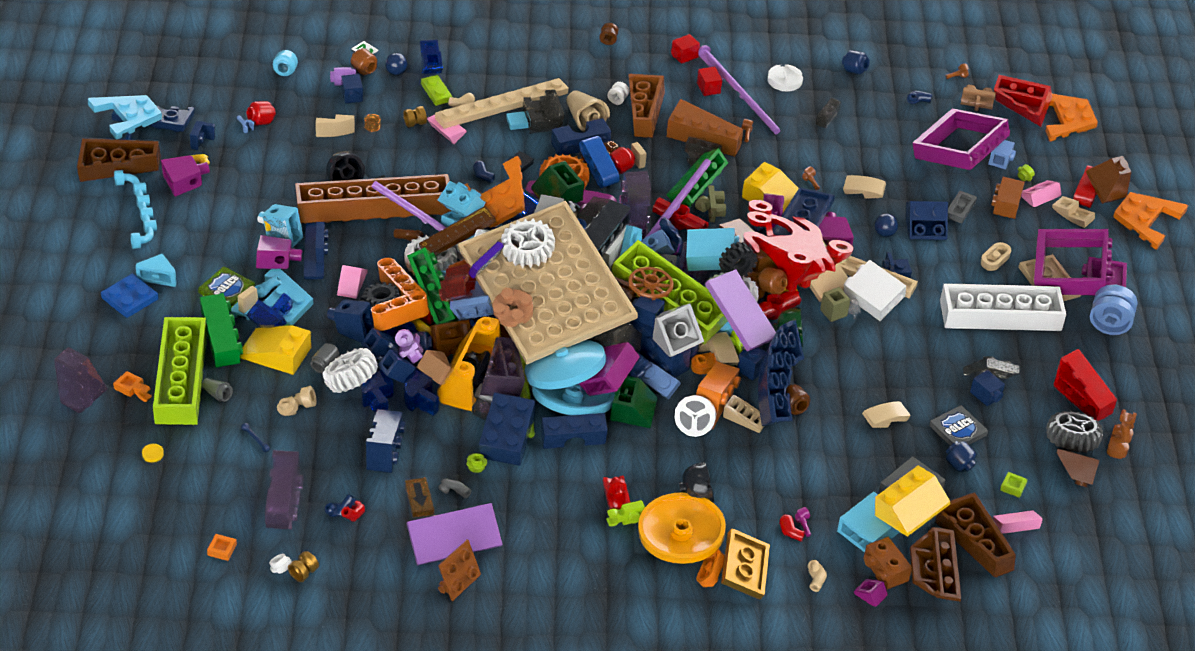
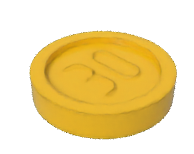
[142,444,164,462]

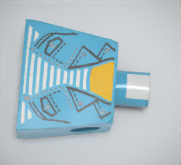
[257,204,304,248]

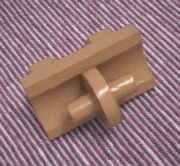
[961,85,996,111]

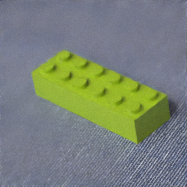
[612,240,728,345]
[153,317,207,425]

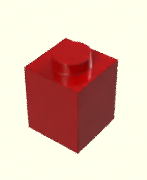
[671,34,700,64]
[697,67,722,96]

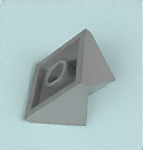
[653,304,704,357]

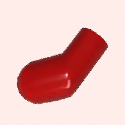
[779,514,805,542]

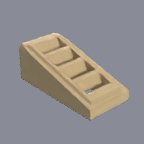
[723,395,765,433]

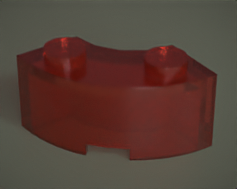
[439,264,476,302]

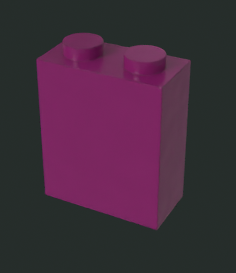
[579,342,640,396]

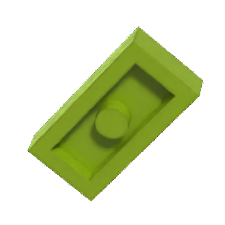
[421,75,452,106]

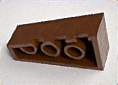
[77,138,161,182]
[935,492,1016,578]

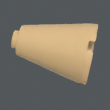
[566,91,610,132]

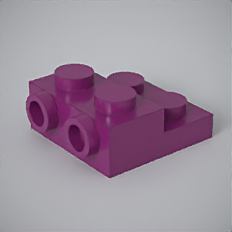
[1081,257,1127,287]

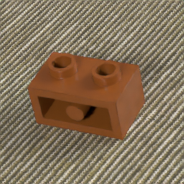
[991,177,1025,219]
[863,537,912,590]

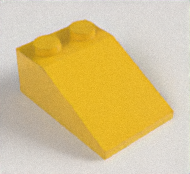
[742,162,799,213]
[240,325,311,375]

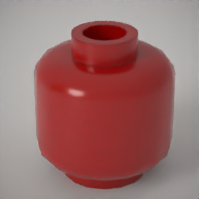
[246,101,276,125]
[609,147,635,174]

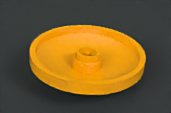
[638,493,726,564]

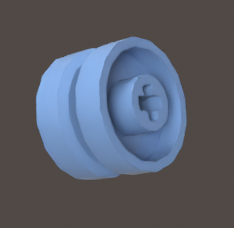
[1090,285,1138,335]

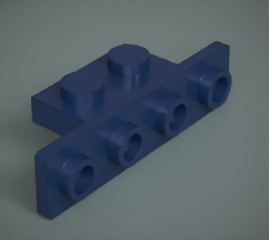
[304,222,328,279]

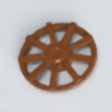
[628,267,674,300]

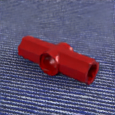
[652,197,709,230]
[758,290,801,320]

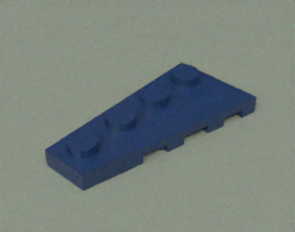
[111,106,195,132]

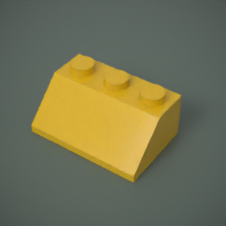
[875,465,950,537]

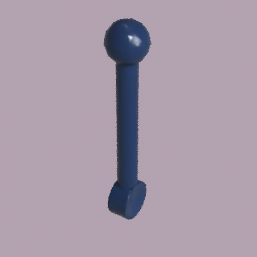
[241,423,270,452]

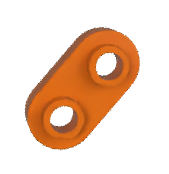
[691,352,717,374]
[696,549,725,587]

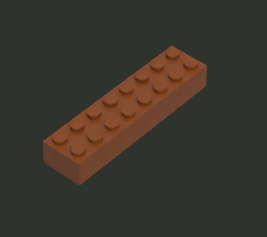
[295,174,451,224]

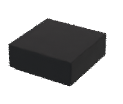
[508,151,534,173]

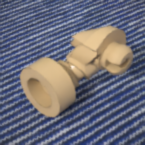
[277,386,316,416]

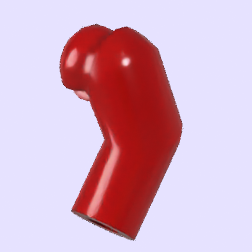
[341,501,365,522]

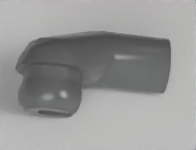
[438,478,471,498]

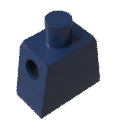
[327,300,374,343]

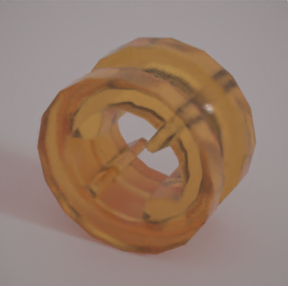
[364,114,381,132]

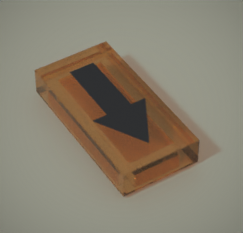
[405,477,434,517]

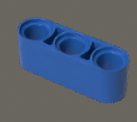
[579,136,620,188]

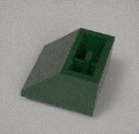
[531,161,584,203]
[610,376,658,429]

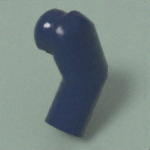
[324,494,357,517]

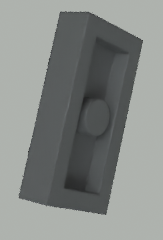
[948,191,977,224]

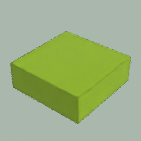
[1000,472,1028,498]

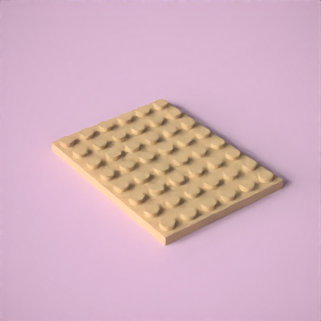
[458,201,638,364]

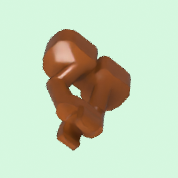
[1107,409,1137,459]

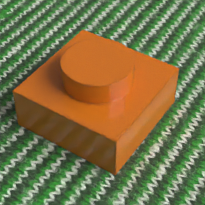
[207,534,237,561]

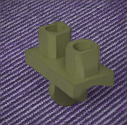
[695,185,726,222]

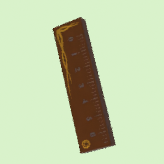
[419,206,496,256]

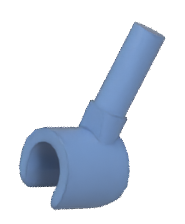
[237,115,254,133]

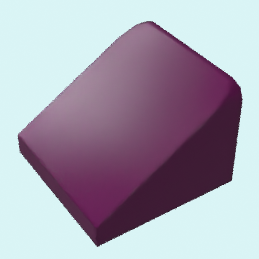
[854,579,888,607]

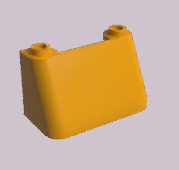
[437,317,502,411]

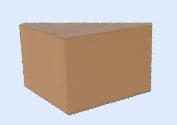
[417,350,451,385]

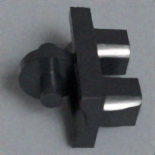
[462,351,491,388]

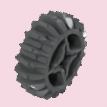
[1046,411,1103,453]

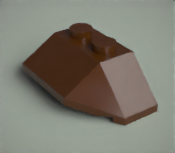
[910,527,961,602]

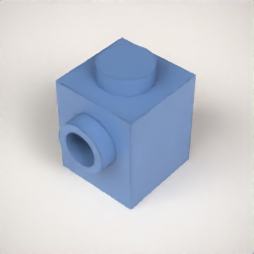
[989,140,1016,170]
[641,229,675,255]

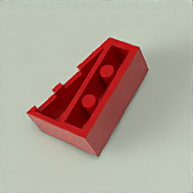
[993,75,1052,127]
[1053,349,1117,421]

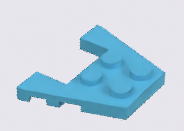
[88,95,162,140]
[230,269,313,326]

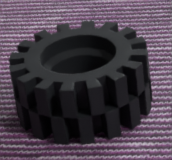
[719,242,758,279]
[363,282,400,309]

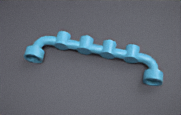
[114,170,157,249]

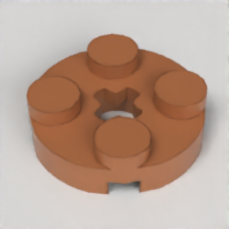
[492,288,534,327]

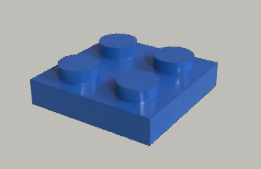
[101,273,158,318]

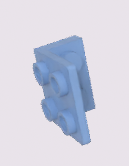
[450,281,494,320]

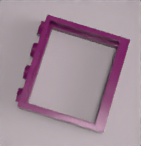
[913,108,1010,170]
[1034,229,1112,295]

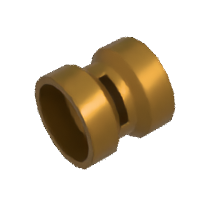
[403,106,427,128]
[288,551,319,582]

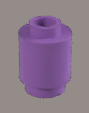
[330,67,356,86]

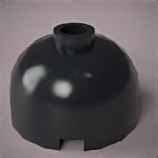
[326,151,365,181]
[679,462,714,503]

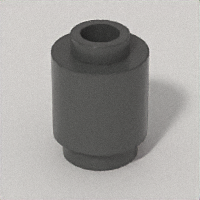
[310,343,340,373]

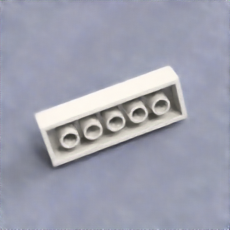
[940,284,1066,331]

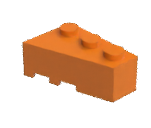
[696,361,741,429]

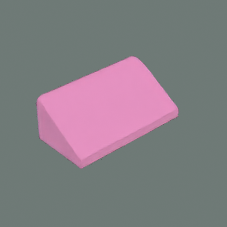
[427,115,467,144]
[1021,180,1061,207]
[993,510,1042,534]

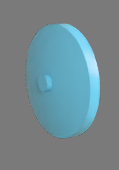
[524,340,606,389]
[532,384,615,415]

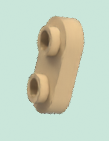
[981,242,1011,271]

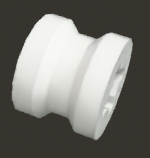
[607,82,630,105]

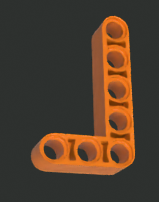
[371,258,429,331]

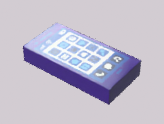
[468,241,504,279]

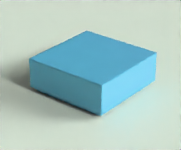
[506,112,528,130]

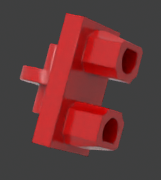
[602,476,631,510]

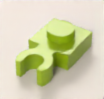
[606,500,645,526]

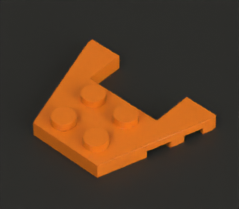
[1045,94,1098,141]
[464,156,525,228]
[1113,192,1188,250]

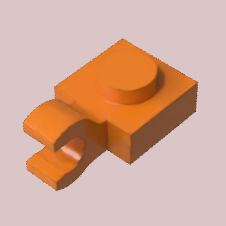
[113,371,152,402]

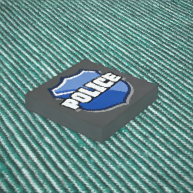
[929,405,988,446]

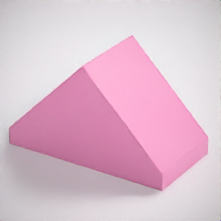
[337,265,367,299]

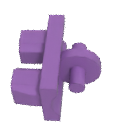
[395,329,423,364]

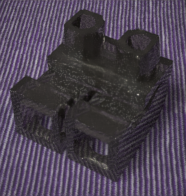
[522,89,565,134]

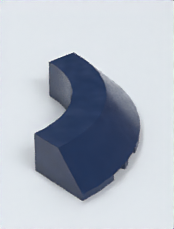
[758,320,804,426]

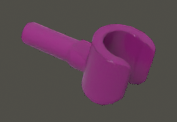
[795,507,811,537]

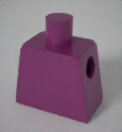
[161,155,210,196]
[818,212,854,250]
[256,235,302,269]

